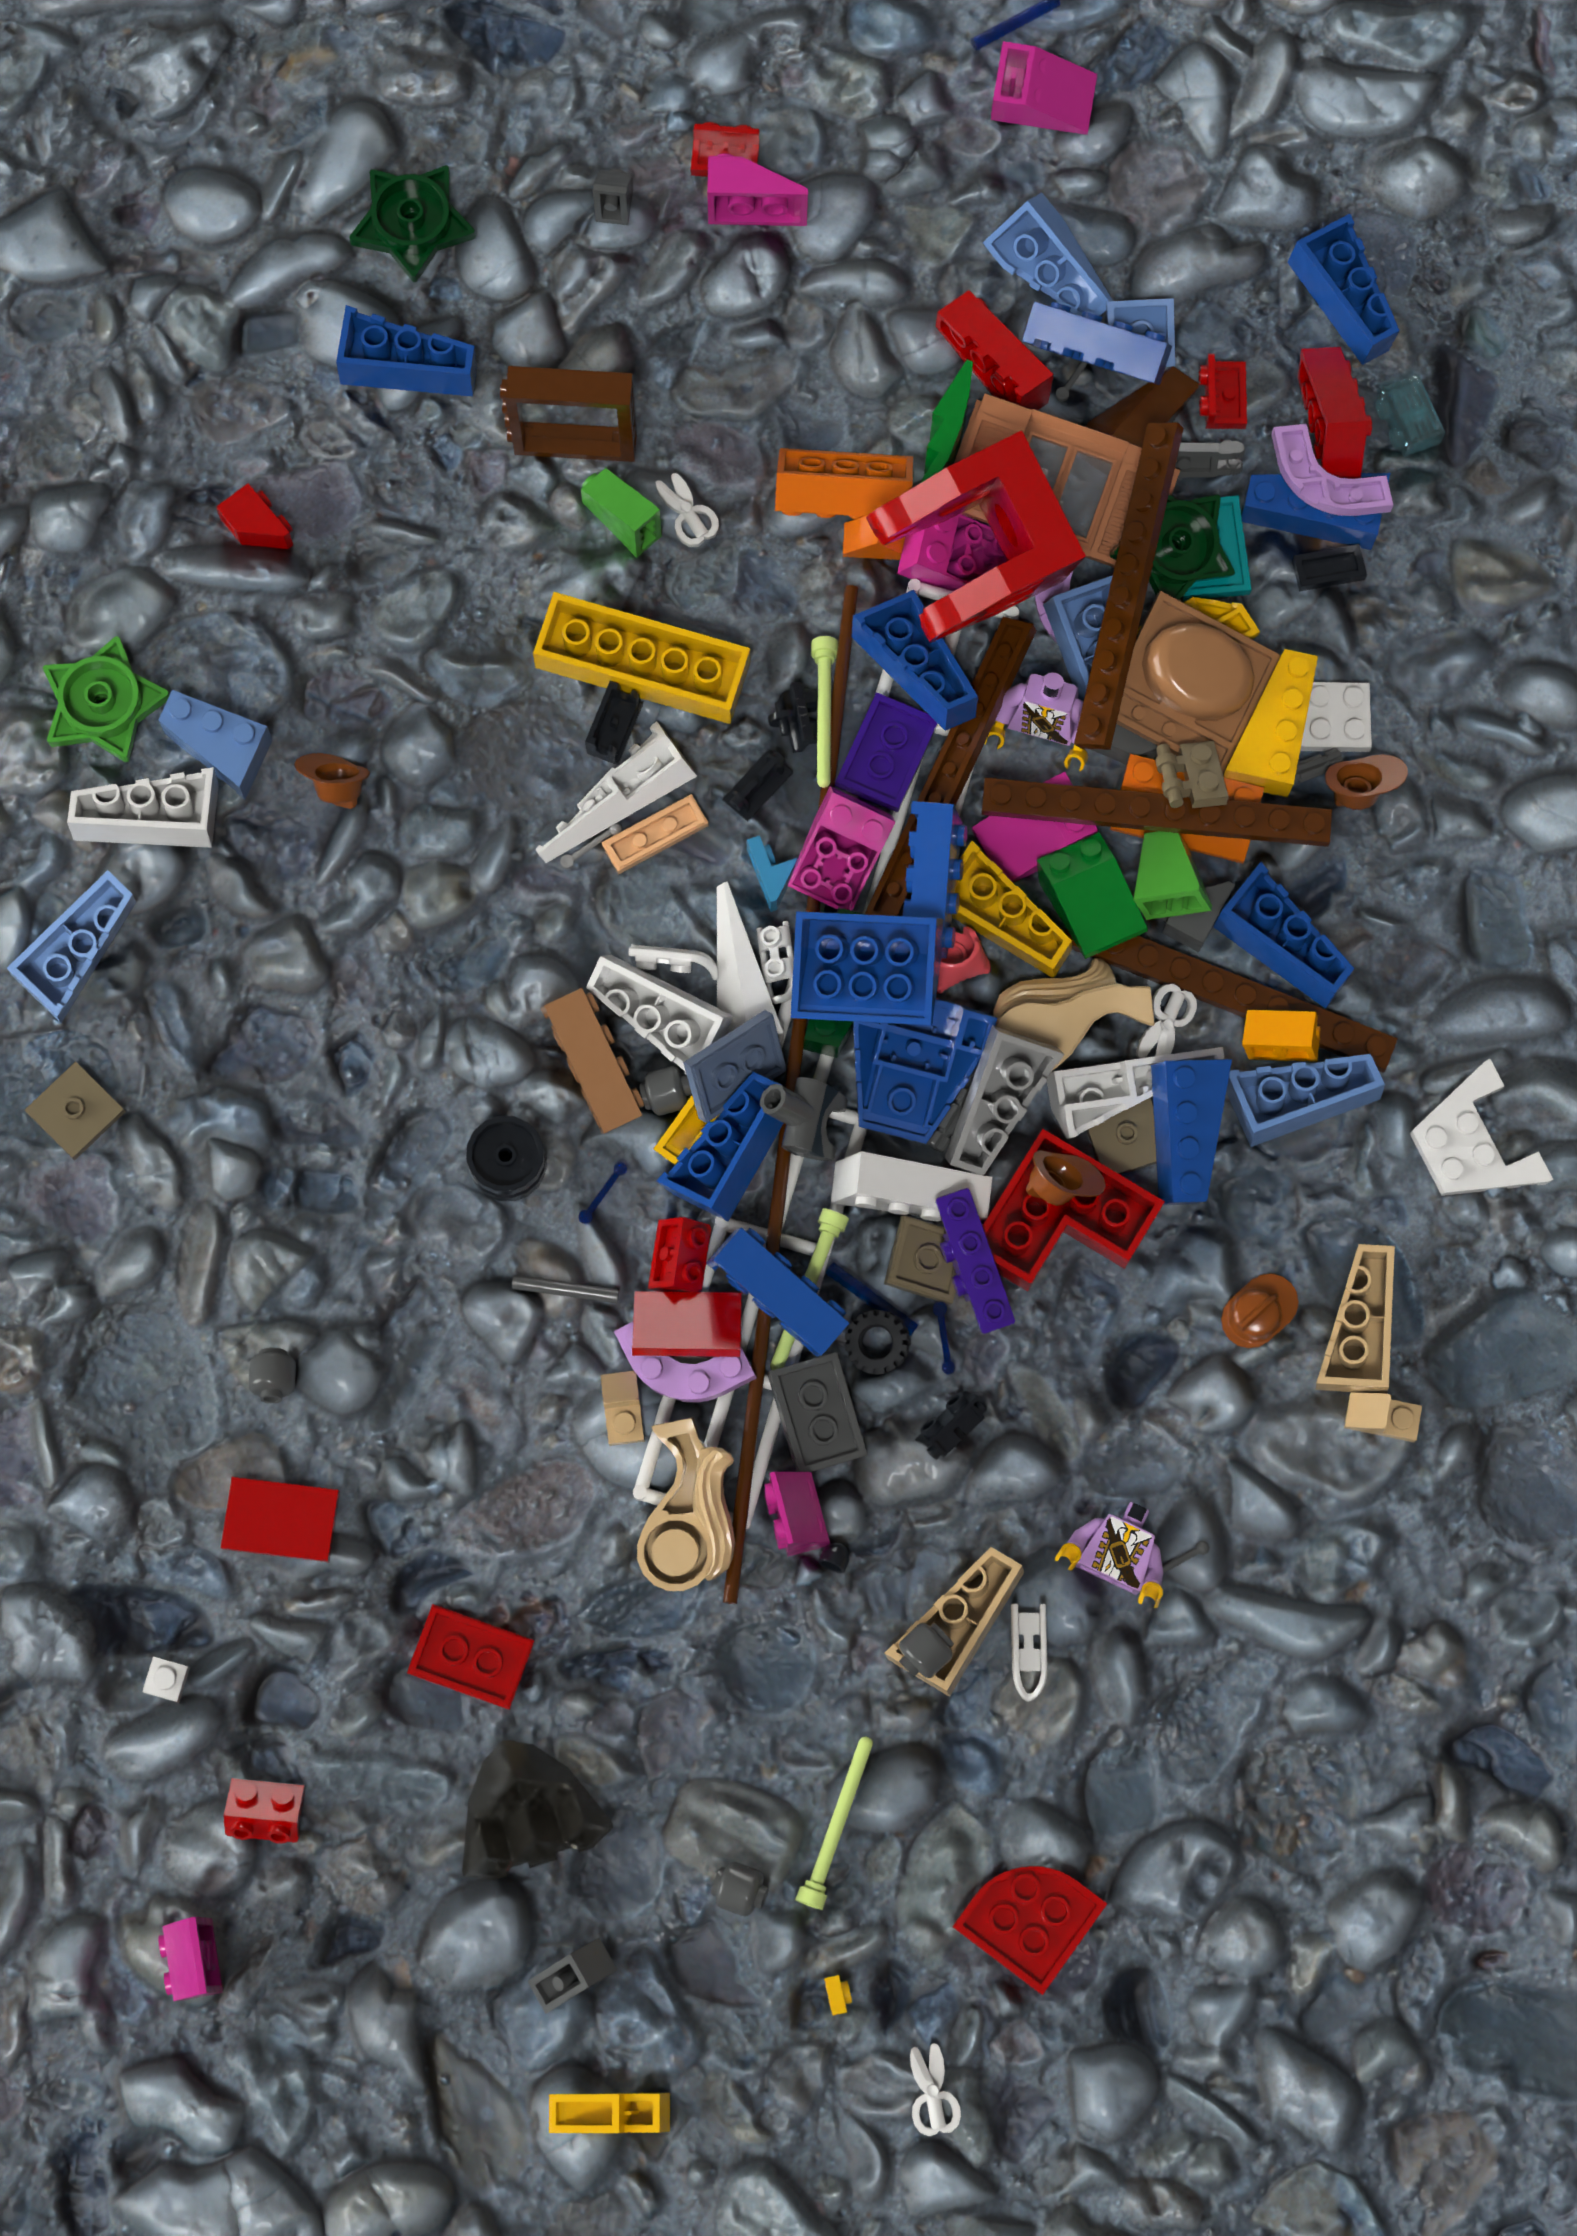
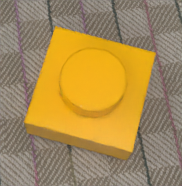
[824,1975,852,2016]

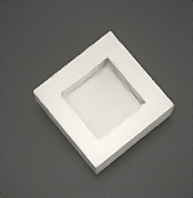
[142,1657,190,1703]

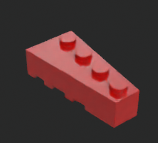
[1298,347,1372,479]

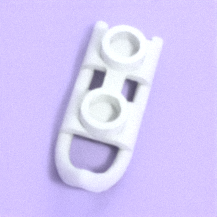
[756,921,794,1004]
[629,944,718,980]
[1011,1604,1048,1702]

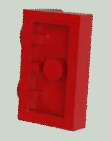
[648,1217,711,1292]

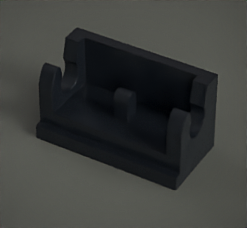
[585,681,643,765]

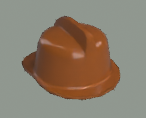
[294,753,370,809]
[1325,754,1408,810]
[1026,1150,1106,1206]
[1221,1273,1299,1349]

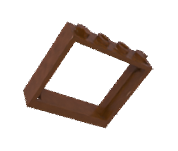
[500,366,637,462]

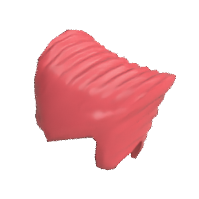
[936,926,991,994]

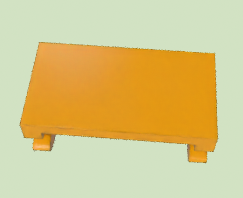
[1242,1010,1321,1062]

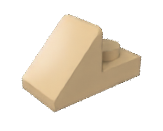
[601,1371,645,1446]
[1344,1392,1422,1442]

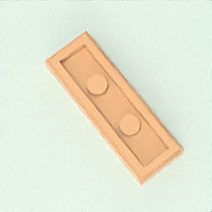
[601,794,709,875]

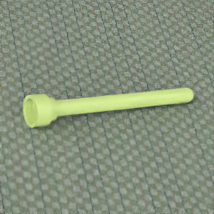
[811,636,838,788]
[770,1208,849,1370]
[795,1736,873,1910]

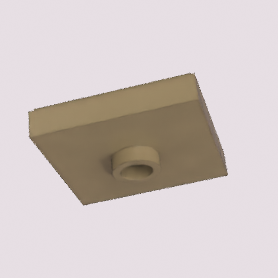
[25,1061,126,1161]
[1086,1098,1157,1175]
[884,1215,956,1305]

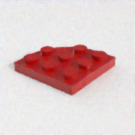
[952,1866,1107,1995]

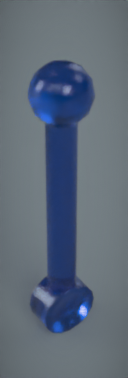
[578,1162,627,1225]
[933,1302,956,1375]

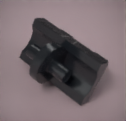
[767,682,818,753]

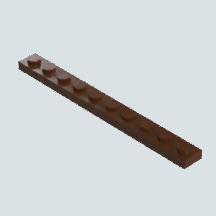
[1074,422,1184,750]
[865,617,1037,916]
[981,778,1332,847]
[1064,929,1398,1073]

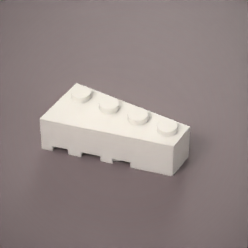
[586,955,734,1074]
[831,1151,992,1221]

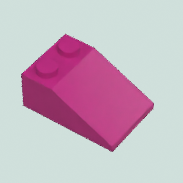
[707,153,808,226]
[971,772,1098,883]
[158,1916,223,2002]

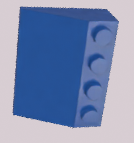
[791,911,944,1026]

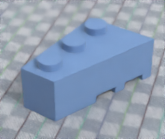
[158,690,272,800]

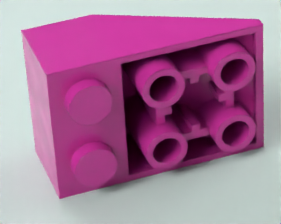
[991,41,1097,135]
[897,514,1007,591]
[787,786,896,911]
[764,1472,830,1557]

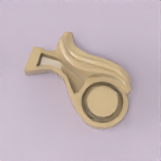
[993,958,1154,1072]
[637,1417,735,1591]

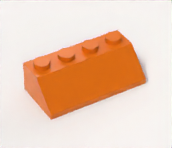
[775,448,913,519]
[1110,754,1264,864]

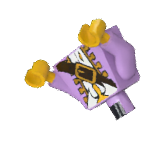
[984,672,1088,771]
[1055,1502,1163,1608]

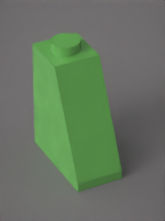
[581,468,662,558]
[1133,831,1212,920]

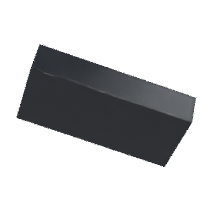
[1292,544,1367,592]

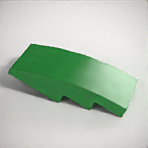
[921,359,973,483]

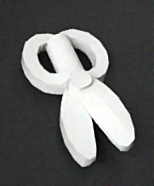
[656,473,719,547]
[1136,984,1197,1058]
[910,2043,961,2136]

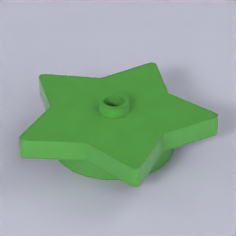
[43,636,170,763]

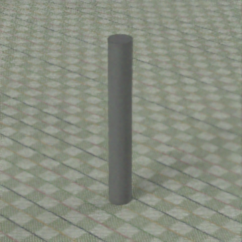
[512,1275,619,1304]

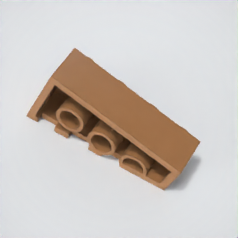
[540,988,644,1134]

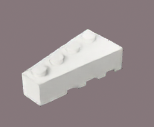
[67,767,219,848]

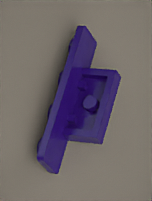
[935,1188,1015,1334]

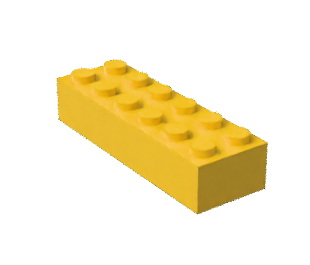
[533,592,750,724]

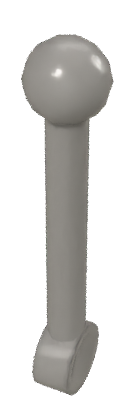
[560,822,622,870]

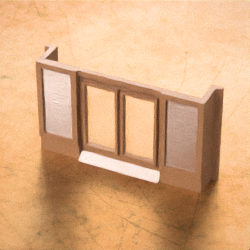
[954,394,1180,567]

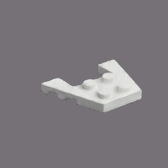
[1410,1059,1553,1196]

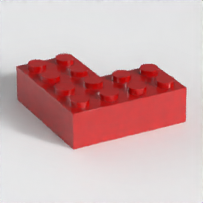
[983,1128,1165,1292]

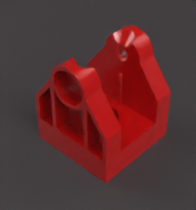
[866,430,1086,643]

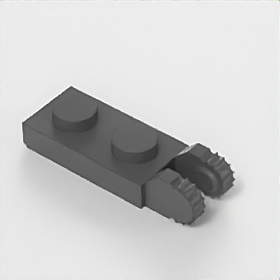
[1175,440,1245,477]

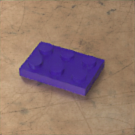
[835,692,938,812]

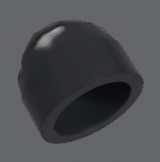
[818,1543,850,1573]

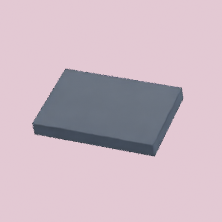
[683,1010,787,1123]

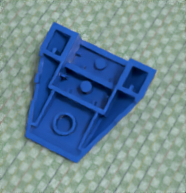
[853,998,998,1144]

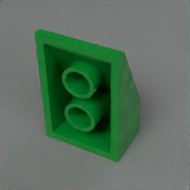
[1037,832,1148,959]

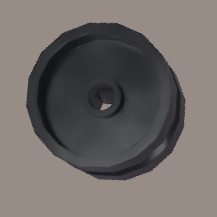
[466,1116,546,1201]

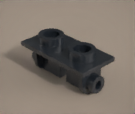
[722,751,793,822]
[915,1391,987,1460]

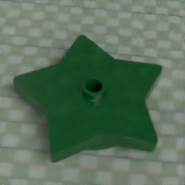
[349,165,476,282]
[1110,495,1235,600]

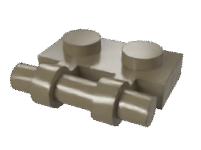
[1155,741,1229,808]

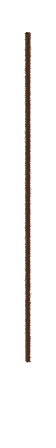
[723,585,858,1604]

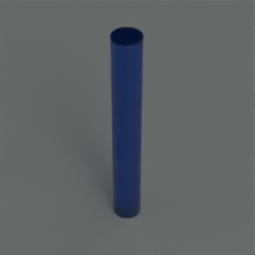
[971,0,1060,51]
[826,1262,919,1336]

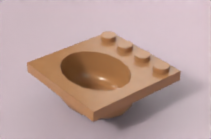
[1117,591,1281,775]

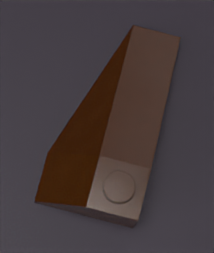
[1076,366,1200,476]

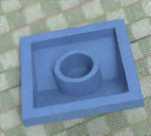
[1106,298,1175,367]

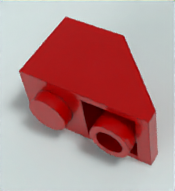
[216,483,293,549]

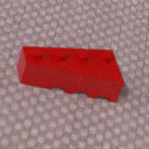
[936,290,1054,410]

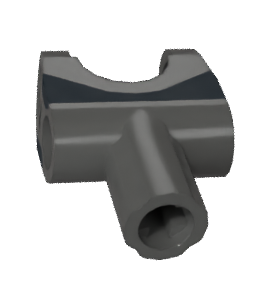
[760,1077,848,1161]

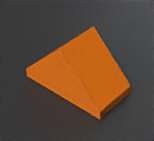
[843,515,905,560]

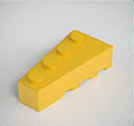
[1223,649,1318,797]

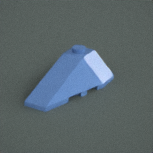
[983,193,1113,316]

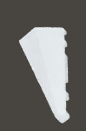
[536,721,697,863]
[717,881,783,1041]
[1047,1047,1224,1139]

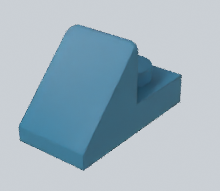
[747,835,798,912]

